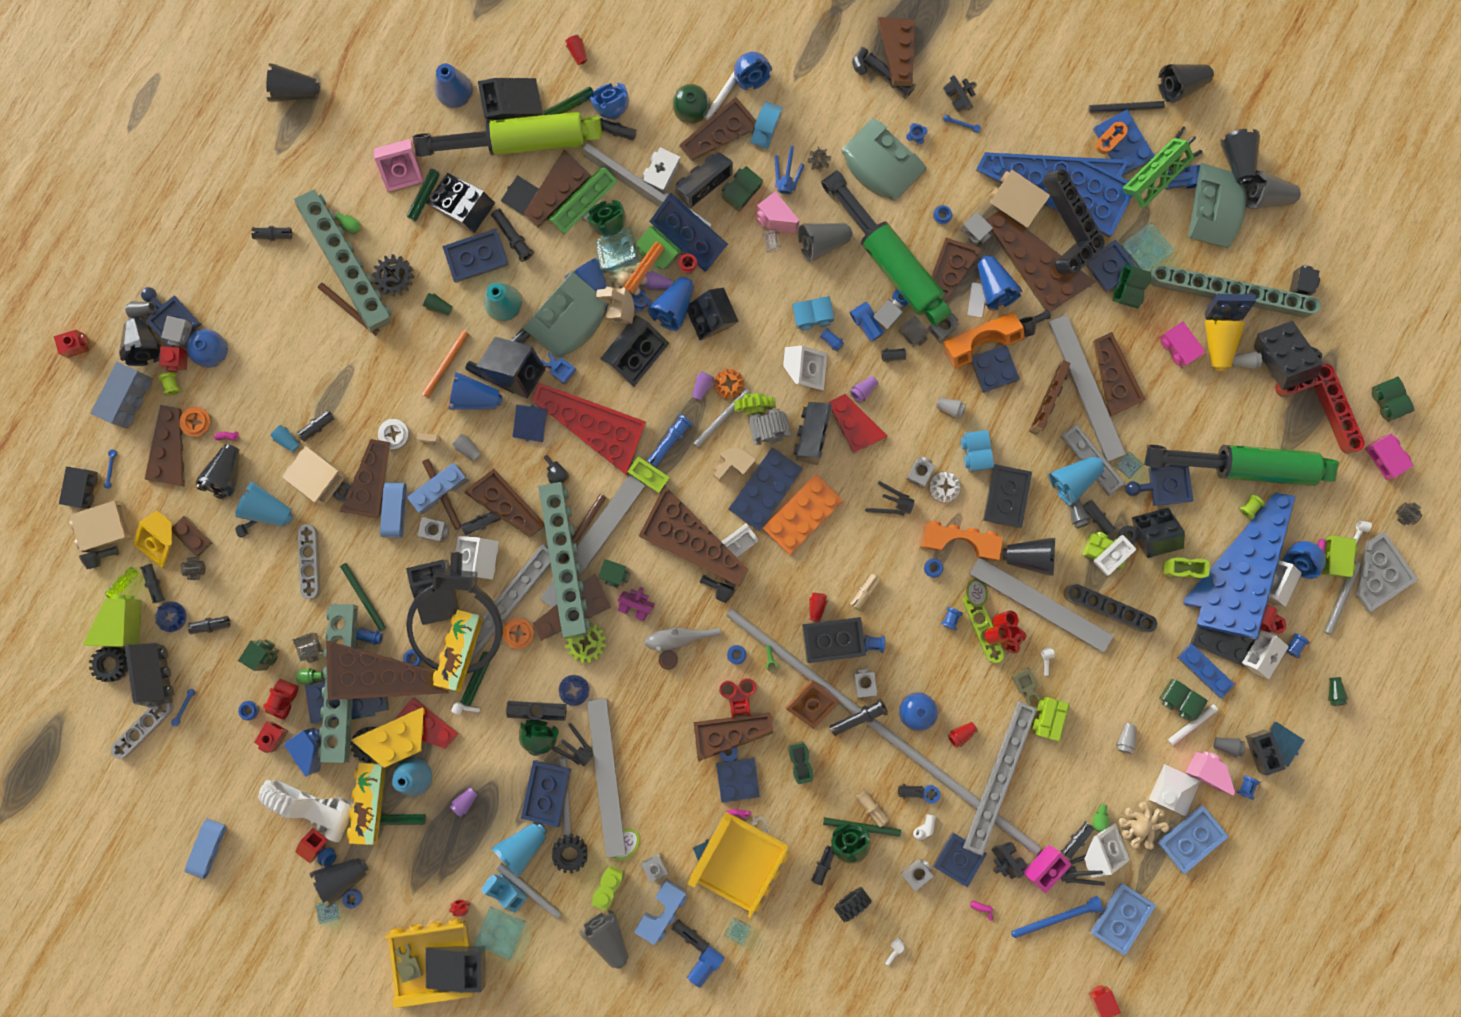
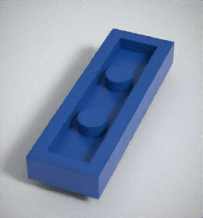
[1177,644,1235,698]

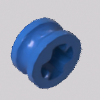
[922,785,940,804]
[342,889,362,909]

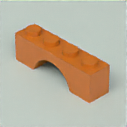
[944,312,1024,369]
[921,521,1003,561]

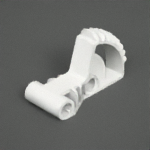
[258,780,354,842]

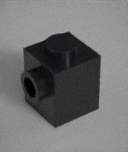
[1290,265,1320,296]

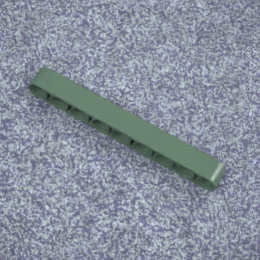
[1150,265,1321,317]

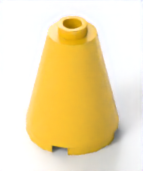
[1204,320,1245,371]

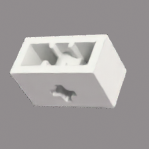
[642,147,681,194]
[1242,630,1289,679]

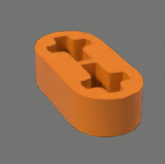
[1095,122,1128,154]

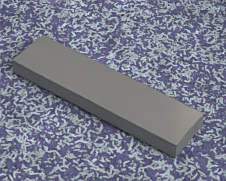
[1061,424,1125,496]

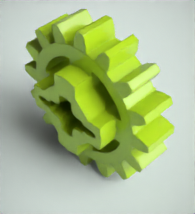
[734,393,776,416]
[565,622,607,663]

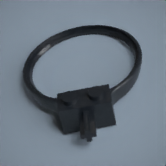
[406,552,503,674]

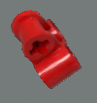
[1260,605,1286,634]
[985,610,1027,654]
[719,678,756,717]
[263,679,299,720]

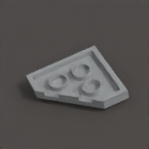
[1357,532,1418,612]

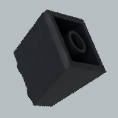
[477,337,545,399]

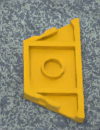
[352,707,425,768]

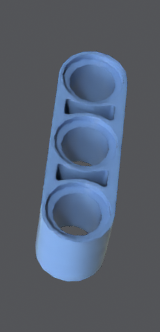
[380,482,407,538]
[185,818,227,879]

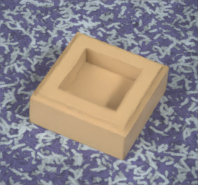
[417,433,441,445]

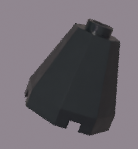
[119,317,163,366]

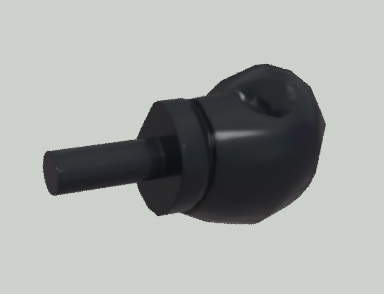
[544,455,569,484]

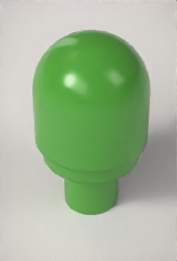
[335,213,361,234]
[296,668,323,685]
[1093,804,1110,832]

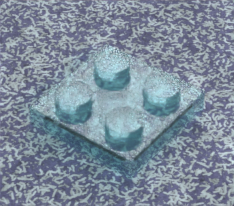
[1121,222,1175,271]
[596,228,638,274]
[474,906,526,960]

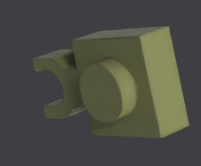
[1011,667,1040,705]
[396,943,423,983]

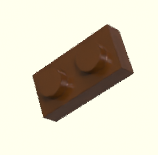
[172,516,212,557]

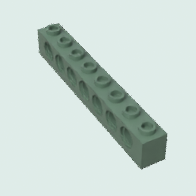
[294,189,392,333]
[538,482,591,639]
[318,604,358,763]

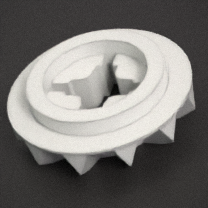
[378,419,409,449]
[930,472,961,502]

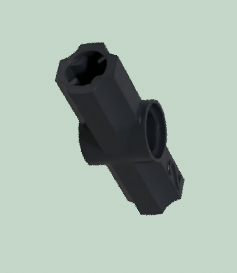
[506,701,567,721]

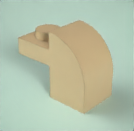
[596,287,634,325]
[713,448,756,481]

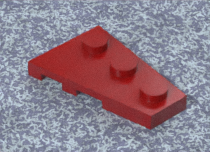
[828,394,888,454]
[394,697,458,749]

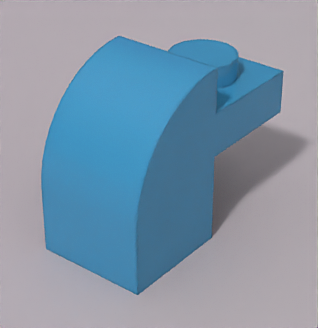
[751,102,783,149]
[481,874,528,913]

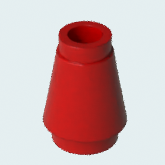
[565,35,588,65]
[678,254,697,274]
[809,592,828,622]
[948,722,978,748]

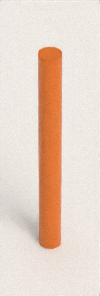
[422,330,469,398]

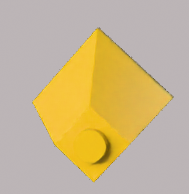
[133,510,172,568]

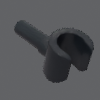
[235,521,257,538]

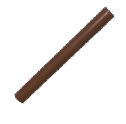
[318,282,380,336]
[422,459,462,530]
[561,494,606,562]

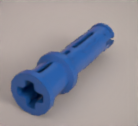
[647,414,693,467]

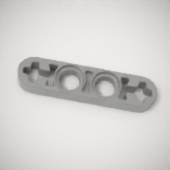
[298,524,320,599]
[111,702,174,759]

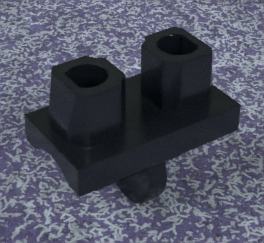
[943,75,977,112]
[991,842,1027,879]

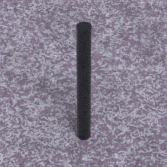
[1088,101,1165,113]

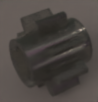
[807,147,831,172]
[1396,502,1422,526]
[181,557,206,580]

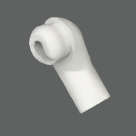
[913,814,936,840]

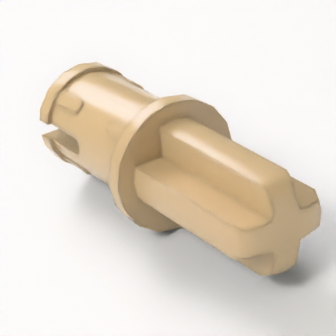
[850,573,881,610]
[856,790,888,827]

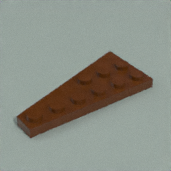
[986,210,1095,312]
[639,485,749,587]
[326,640,448,700]

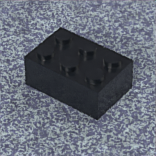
[1254,320,1323,390]
[802,617,866,663]

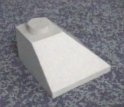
[783,346,827,391]
[1149,764,1200,817]
[1085,823,1130,877]

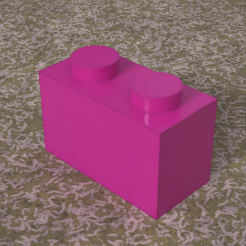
[1159,321,1205,368]
[1365,433,1414,480]
[1023,844,1072,894]

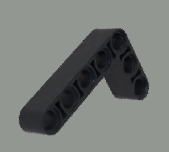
[1043,169,1105,275]

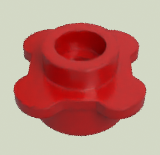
[449,899,470,917]

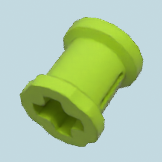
[158,372,181,396]
[1239,494,1265,520]

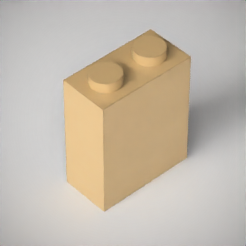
[989,170,1050,228]
[283,446,346,507]
[70,501,133,553]

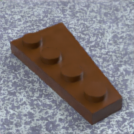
[1029,360,1071,434]
[464,469,545,538]
[694,712,773,762]

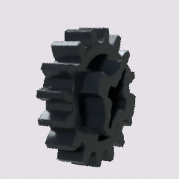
[372,254,415,297]

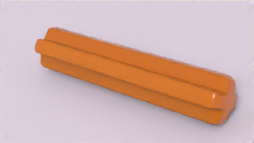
[624,242,664,293]

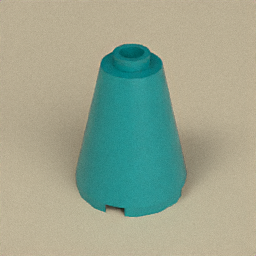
[484,283,522,321]

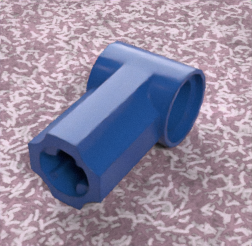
[1165,165,1200,189]
[850,302,884,342]
[687,945,725,988]

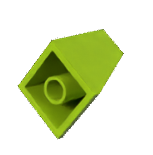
[84,595,141,646]

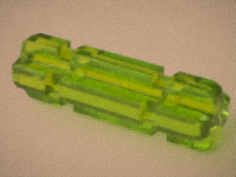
[105,567,139,599]

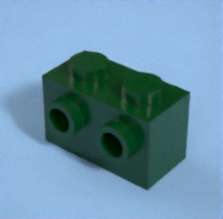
[598,559,631,588]
[238,639,279,671]

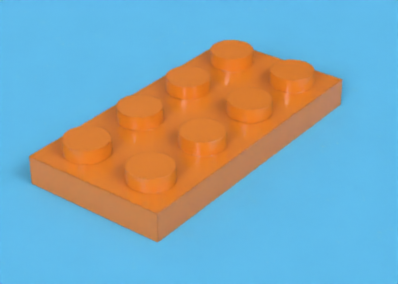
[762,474,843,555]

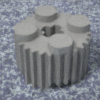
[749,409,792,446]

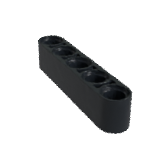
[1063,584,1157,632]

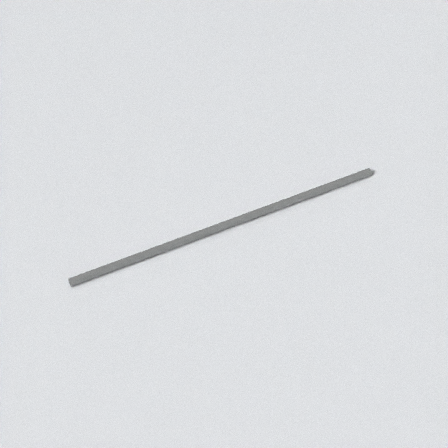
[726,609,1041,855]

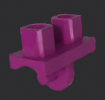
[618,587,655,621]

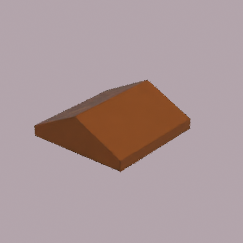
[785,680,840,729]

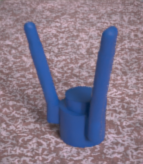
[775,146,804,194]

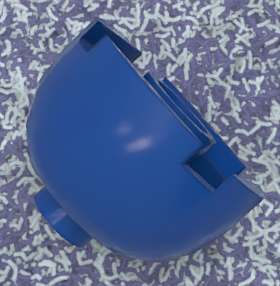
[734,51,772,90]
[590,83,629,119]
[186,329,228,368]
[1283,541,1326,579]
[899,692,938,731]

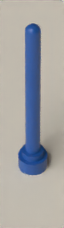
[1011,896,1104,938]

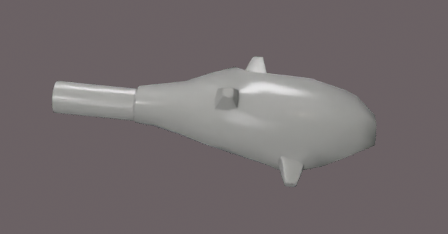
[645,627,721,652]

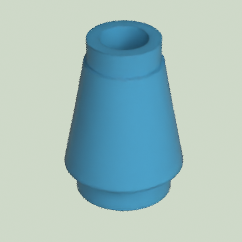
[270,425,300,453]

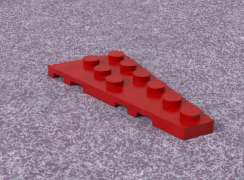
[532,383,646,476]

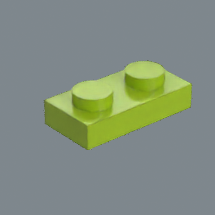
[628,456,670,494]

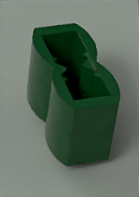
[722,166,763,212]
[1112,264,1151,309]
[1372,376,1415,422]
[1159,679,1208,721]
[788,741,813,784]

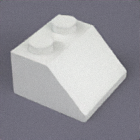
[455,536,499,579]
[1268,560,1301,607]

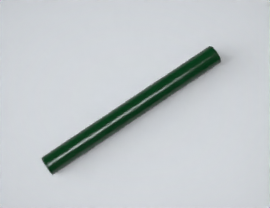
[340,563,387,631]
[823,817,901,837]

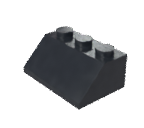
[675,151,733,209]
[600,315,669,387]
[125,643,174,708]

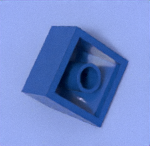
[284,728,322,777]

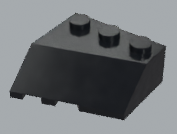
[793,402,832,465]

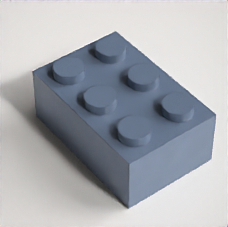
[91,362,153,429]

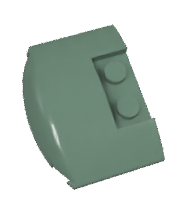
[842,118,927,201]
[1188,163,1246,248]
[523,271,607,357]

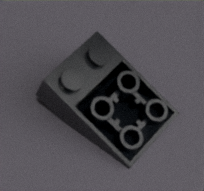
[478,78,543,121]
[426,172,495,233]
[406,559,459,625]
[426,946,486,993]

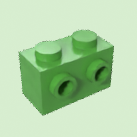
[636,226,682,269]

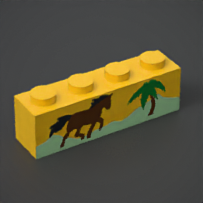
[433,610,484,693]
[347,763,386,846]

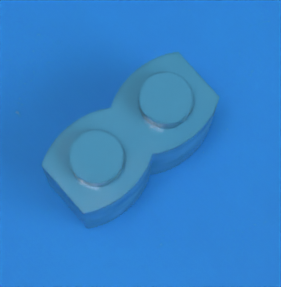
[792,296,834,331]
[961,430,994,473]

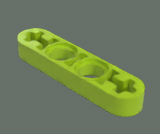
[963,594,1004,663]

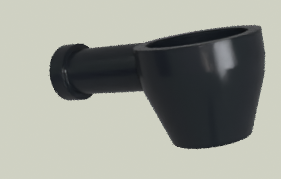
[1019,310,1051,337]
[79,546,119,569]
[700,575,736,603]

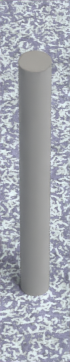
[693,389,751,448]
[1324,562,1362,635]
[559,758,571,837]
[497,863,561,919]

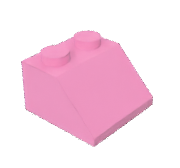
[374,139,424,192]
[756,191,800,234]
[1185,751,1235,796]

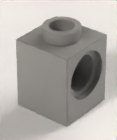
[961,212,993,246]
[873,299,904,329]
[161,316,193,347]
[906,457,935,488]
[417,517,450,542]
[854,668,877,698]
[641,853,669,883]
[901,858,933,892]

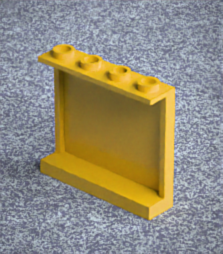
[688,812,789,918]
[385,918,475,1008]

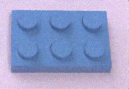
[1157,805,1229,874]
[1090,882,1156,955]

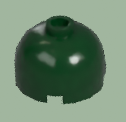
[673,84,710,124]
[587,200,626,237]
[519,720,559,756]
[831,823,871,864]

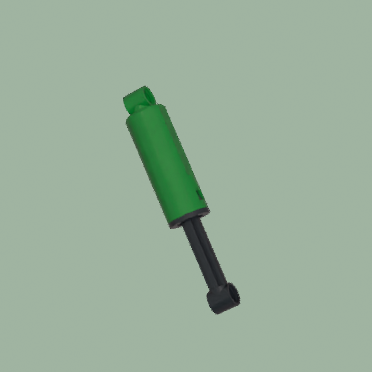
[821,170,951,326]
[1144,444,1340,486]

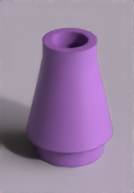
[644,271,672,290]
[692,371,715,401]
[850,376,878,403]
[450,788,478,817]

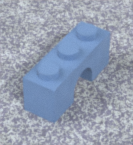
[407,462,469,514]
[634,878,687,945]

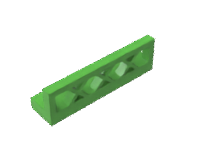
[1123,138,1195,209]
[547,167,618,234]

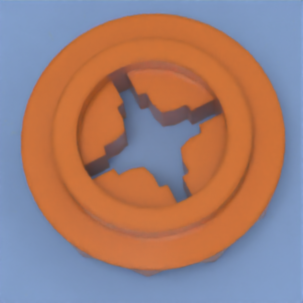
[714,369,744,399]
[180,407,211,437]
[503,618,534,649]

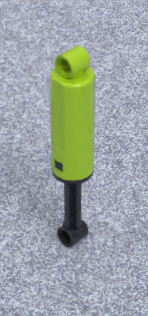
[412,112,603,157]

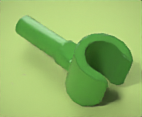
[766,645,778,671]

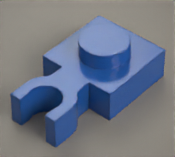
[541,353,577,385]

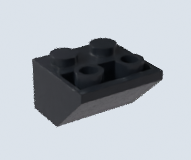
[687,287,739,341]
[1132,507,1185,558]

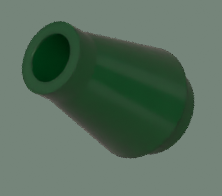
[423,293,453,316]
[1328,677,1349,706]

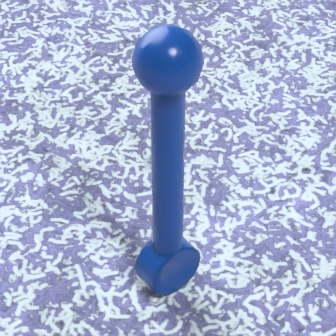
[943,115,981,133]
[104,449,117,489]
[171,689,195,726]

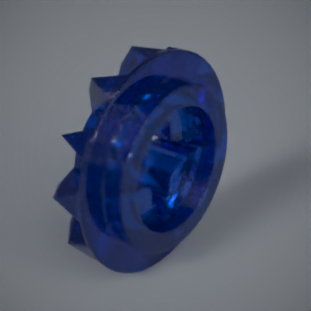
[154,601,186,632]
[558,675,589,706]

